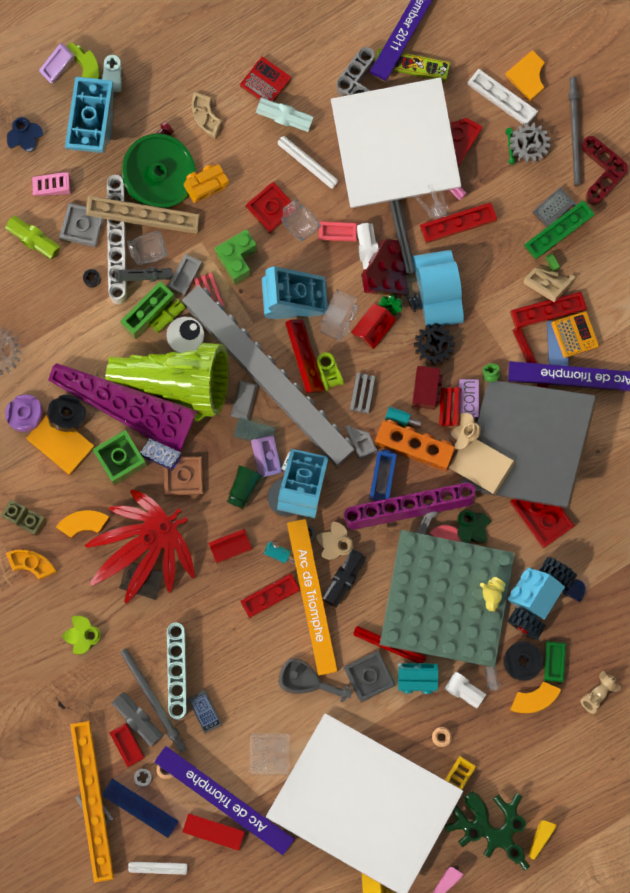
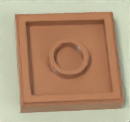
[164,456,203,496]

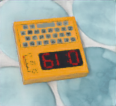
[551,311,599,358]

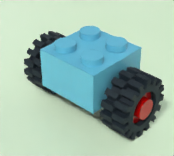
[508,557,577,640]

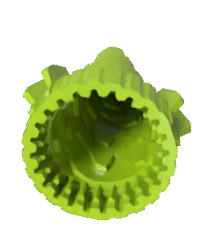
[105,343,229,421]

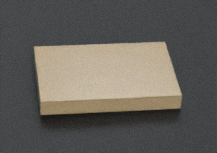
[448,439,516,495]

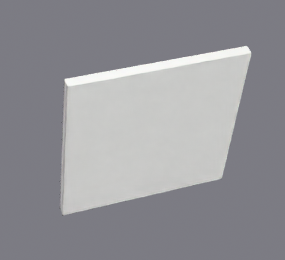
[331,77,461,208]

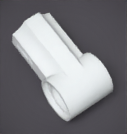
[444,672,486,709]

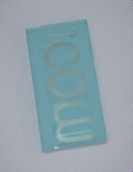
[233,418,275,442]

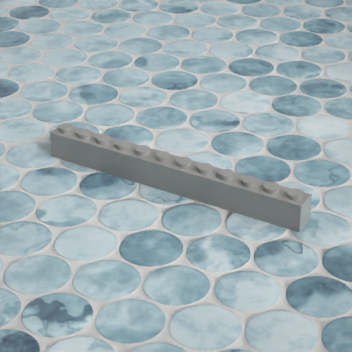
[182,285,354,468]

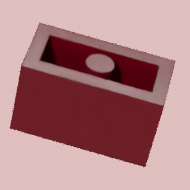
[412,366,443,410]

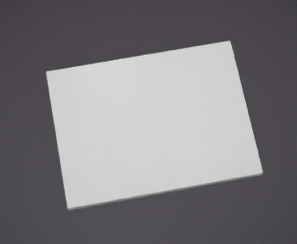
[266,713,463,893]

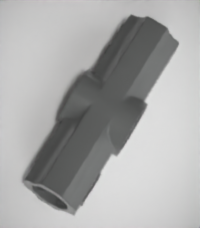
[112,692,164,747]

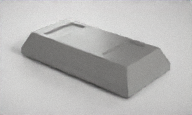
[230,380,258,421]

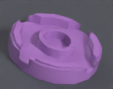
[5,394,44,432]

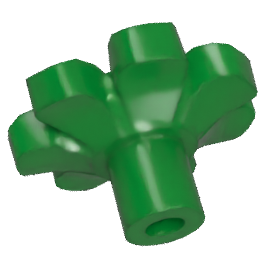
[379,294,403,315]

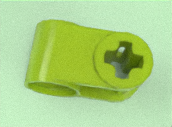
[317,352,344,391]

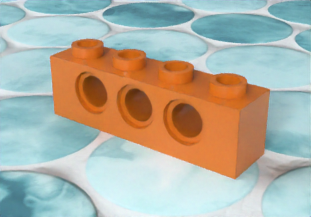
[374,420,455,472]

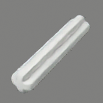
[128,862,188,875]

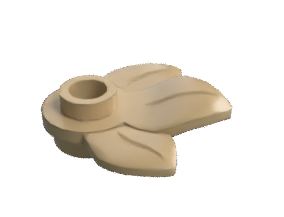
[450,413,481,450]
[316,521,353,560]

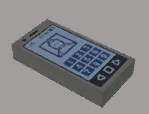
[187,690,222,734]

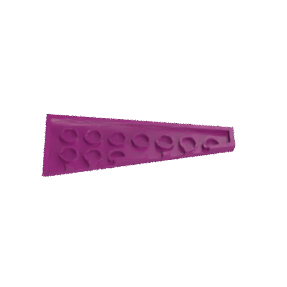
[48,363,197,455]

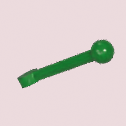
[505,128,516,165]

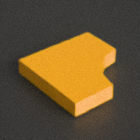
[505,50,545,101]

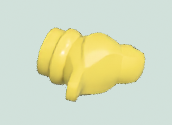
[479,577,506,612]

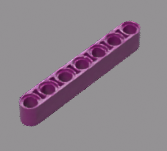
[344,483,476,529]

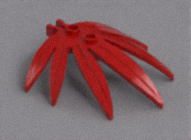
[85,490,195,604]

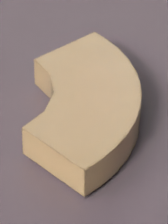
[192,92,222,139]

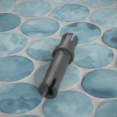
[115,267,173,282]

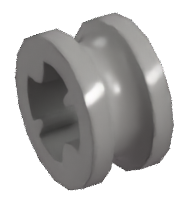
[134,768,152,787]

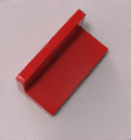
[351,304,396,349]
[208,529,252,564]

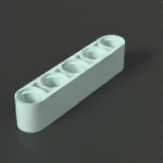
[167,622,187,720]

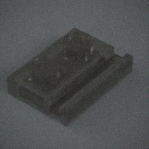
[119,562,164,600]

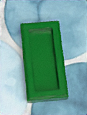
[544,641,566,682]

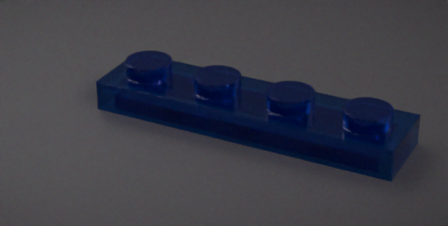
[102,778,179,838]

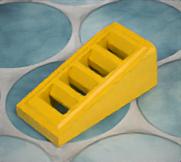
[445,756,476,790]
[528,820,557,860]

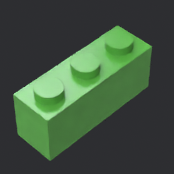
[120,281,175,339]

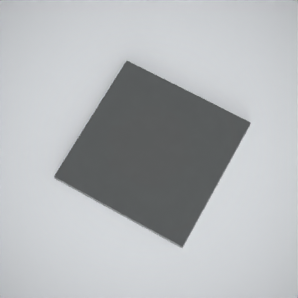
[461,381,597,509]

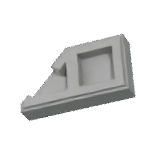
[345,425,377,459]

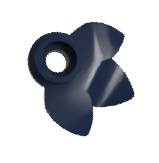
[7,117,43,152]

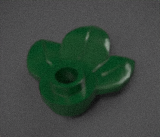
[457,510,491,543]

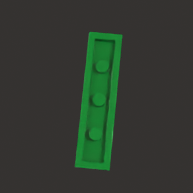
[524,200,595,261]

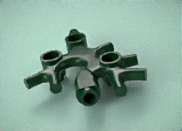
[445,790,530,871]

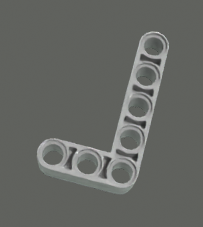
[337,47,374,97]

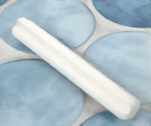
[278,136,338,189]

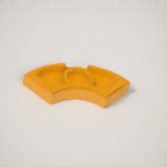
[56,510,110,538]
[6,549,57,581]
[510,682,561,714]

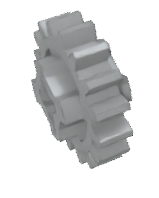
[510,123,550,164]

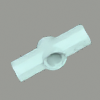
[256,97,313,132]

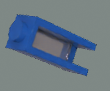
[369,450,397,501]

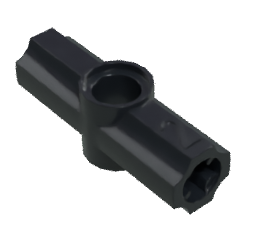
[322,549,366,608]

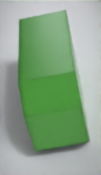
[545,253,560,272]

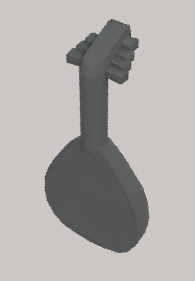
[278,658,352,702]

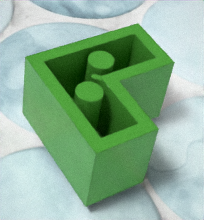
[214,229,257,285]

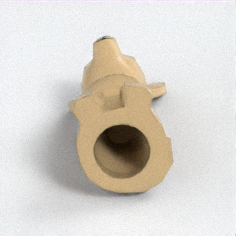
[580,671,621,714]

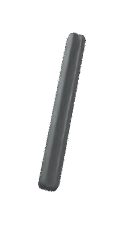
[389,200,416,275]

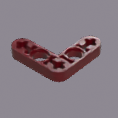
[582,136,628,205]

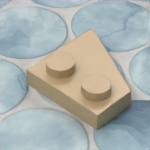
[523,268,575,302]

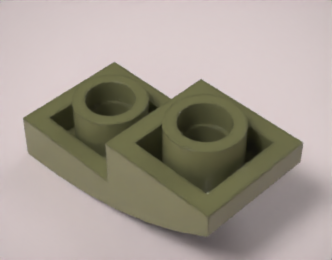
[1,499,46,536]

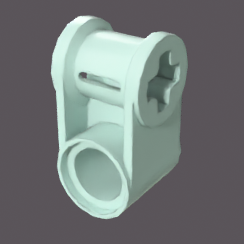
[102,55,122,92]

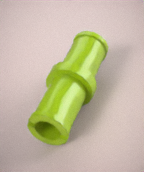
[150,299,186,333]

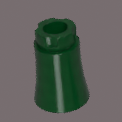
[226,465,263,509]

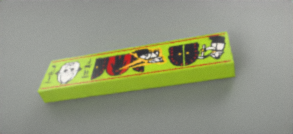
[374,48,450,82]

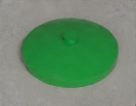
[121,134,196,209]

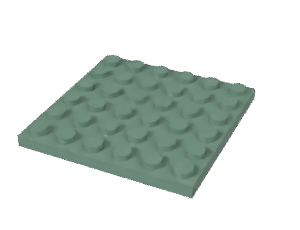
[379,530,514,668]

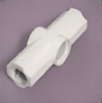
[357,223,378,270]

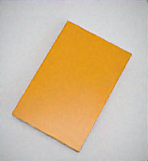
[26,415,95,476]

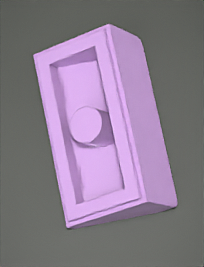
[251,435,282,477]

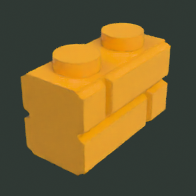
[184,164,229,203]

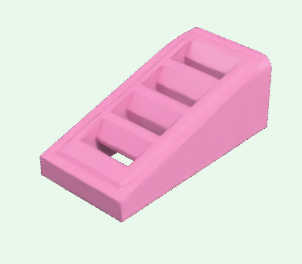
[32,172,71,196]
[433,866,464,893]

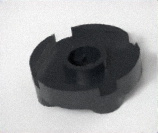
[47,395,86,432]
[503,641,543,681]

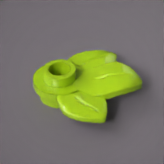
[62,616,101,655]

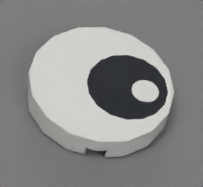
[166,317,204,353]

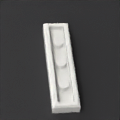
[467,69,538,126]

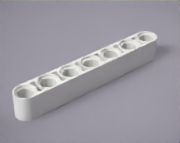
[107,175,127,305]

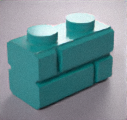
[398,663,438,694]

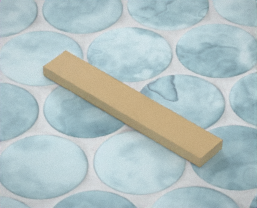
[86,196,200,234]

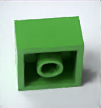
[92,430,147,486]

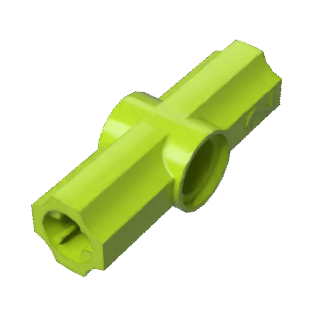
[5,215,61,260]

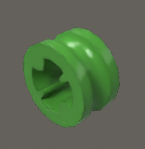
[482,363,501,382]

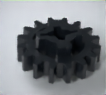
[414,324,455,366]

